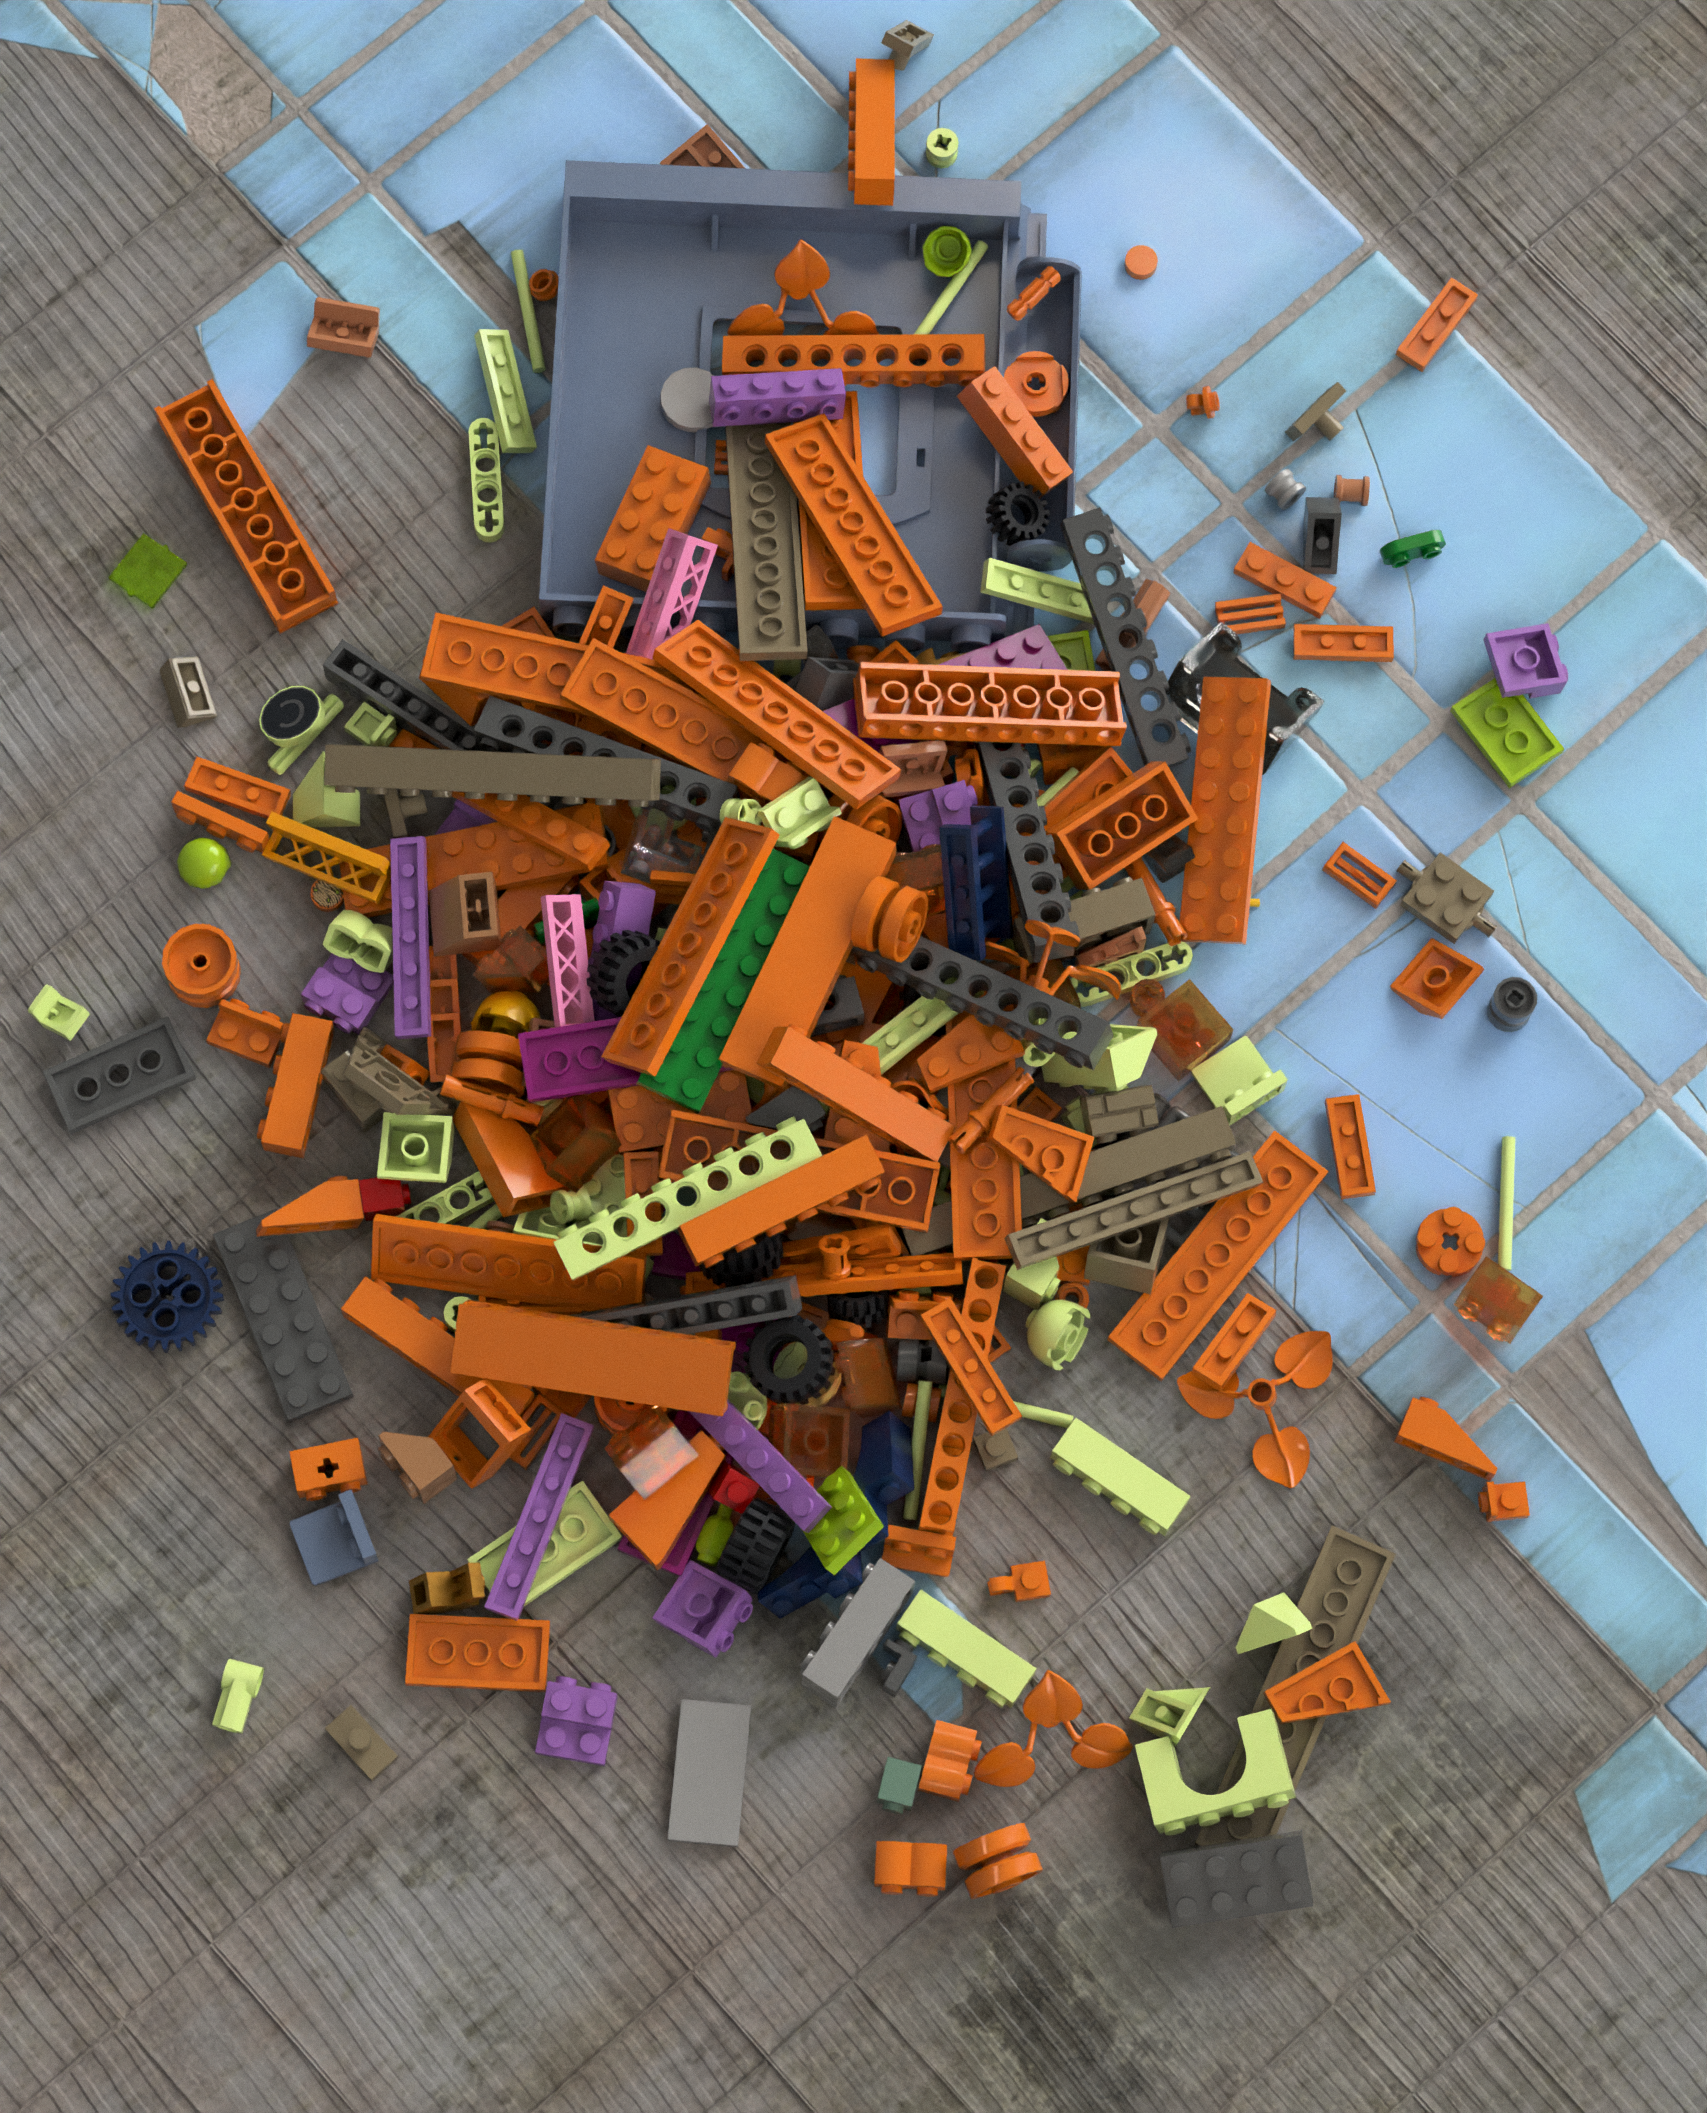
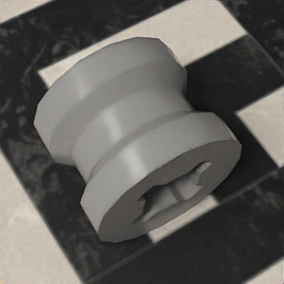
[1264,468,1306,510]

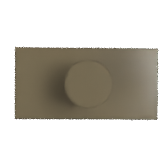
[881,20,934,71]
[1285,382,1346,441]
[383,788,428,838]
[325,1705,398,1782]

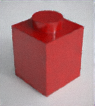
[359,1177,411,1221]
[708,1461,760,1514]

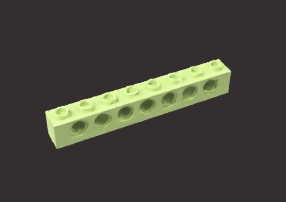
[553,1116,822,1281]

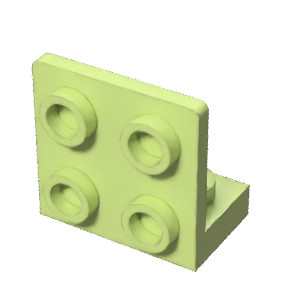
[1191,1036,1288,1126]

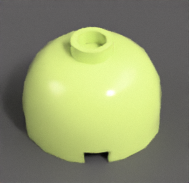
[1026,1300,1090,1370]

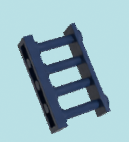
[939,805,1013,961]

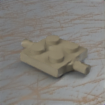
[1397,852,1497,944]

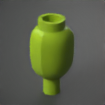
[696,1503,734,1567]

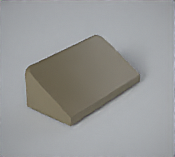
[160,656,217,728]

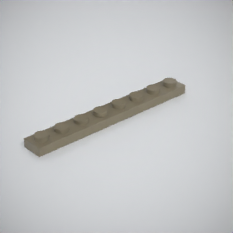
[1004,1151,1263,1270]

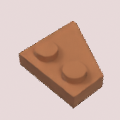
[660,124,745,168]
[1074,926,1147,968]

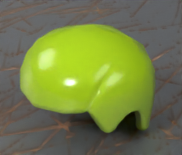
[922,226,972,277]
[177,837,231,889]

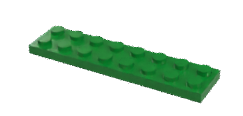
[636,848,810,1113]

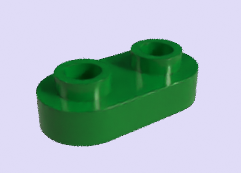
[1379,530,1446,568]

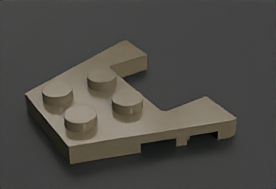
[343,1026,460,1115]

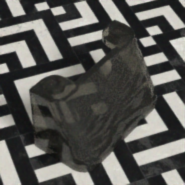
[1165,621,1325,775]

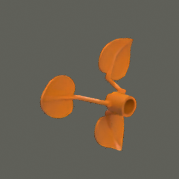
[727,239,880,336]
[984,919,1121,1007]
[1177,1331,1333,1489]
[974,1670,1133,1787]

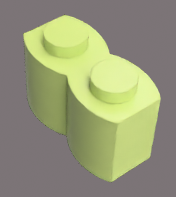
[323,910,393,973]

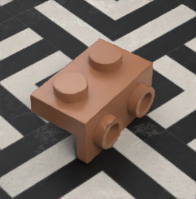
[307,297,380,358]
[879,740,948,798]

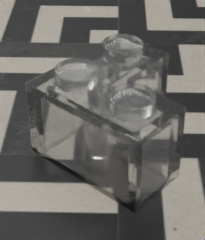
[621,808,702,884]

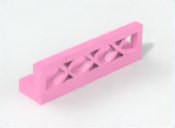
[626,528,718,660]
[541,894,595,1027]

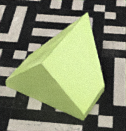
[293,751,360,828]
[1236,1592,1312,1654]
[1129,1687,1210,1747]

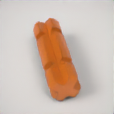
[1007,266,1061,321]

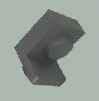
[881,1638,917,1697]

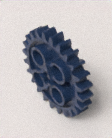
[110,1241,224,1353]

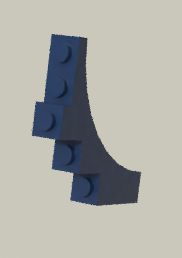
[758,1411,914,1619]

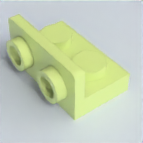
[757,776,842,849]

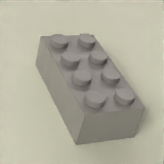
[800,1558,915,1708]

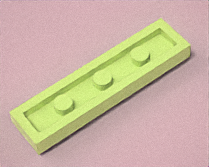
[474,329,537,453]
[980,558,1094,624]

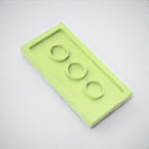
[467,1480,622,1606]

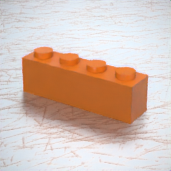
[957,366,1073,499]
[462,875,579,978]
[257,1013,335,1159]

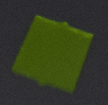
[108,533,187,609]

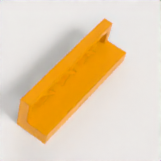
[262,811,391,904]

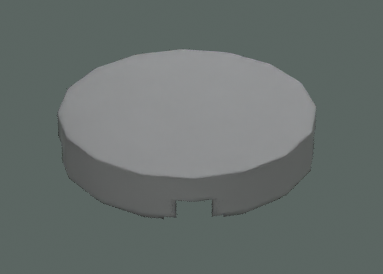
[660,367,714,432]

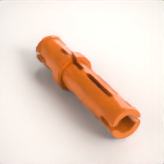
[1124,856,1188,946]
[948,1067,1034,1154]
[440,1074,544,1127]

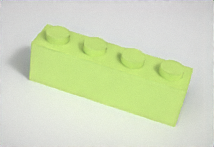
[1050,1418,1190,1536]
[896,1589,1037,1708]

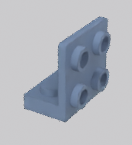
[289,1490,379,1586]

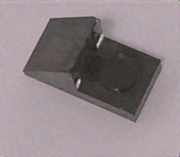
[1142,835,1195,883]

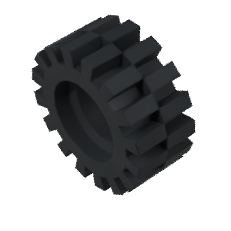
[985,482,1050,546]
[827,1290,889,1328]

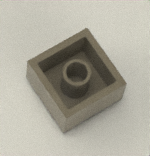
[1084,1201,1169,1294]

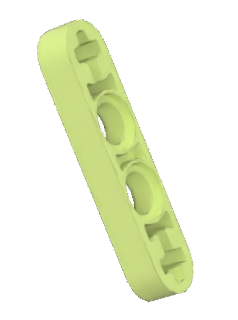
[468,418,504,543]
[1067,941,1193,1007]
[396,1171,494,1225]

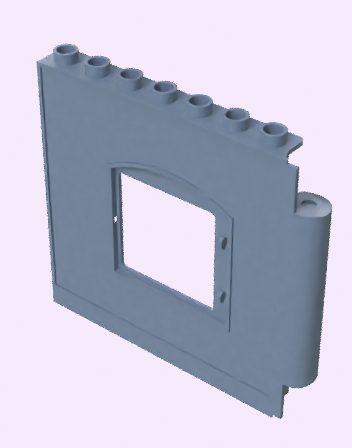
[539,160,1082,653]

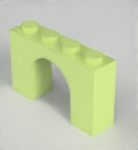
[1135,1709,1296,1835]

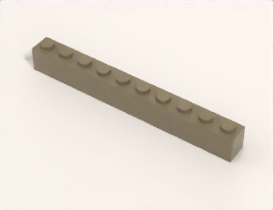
[324,744,661,807]
[900,1106,1236,1256]

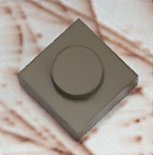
[973,1428,1018,1472]

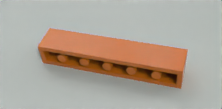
[848,58,895,206]
[756,1024,955,1162]
[677,1134,885,1268]
[341,1276,535,1417]

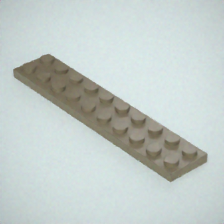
[725,422,807,661]
[1194,1525,1396,1846]

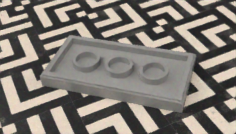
[668,1699,751,1847]

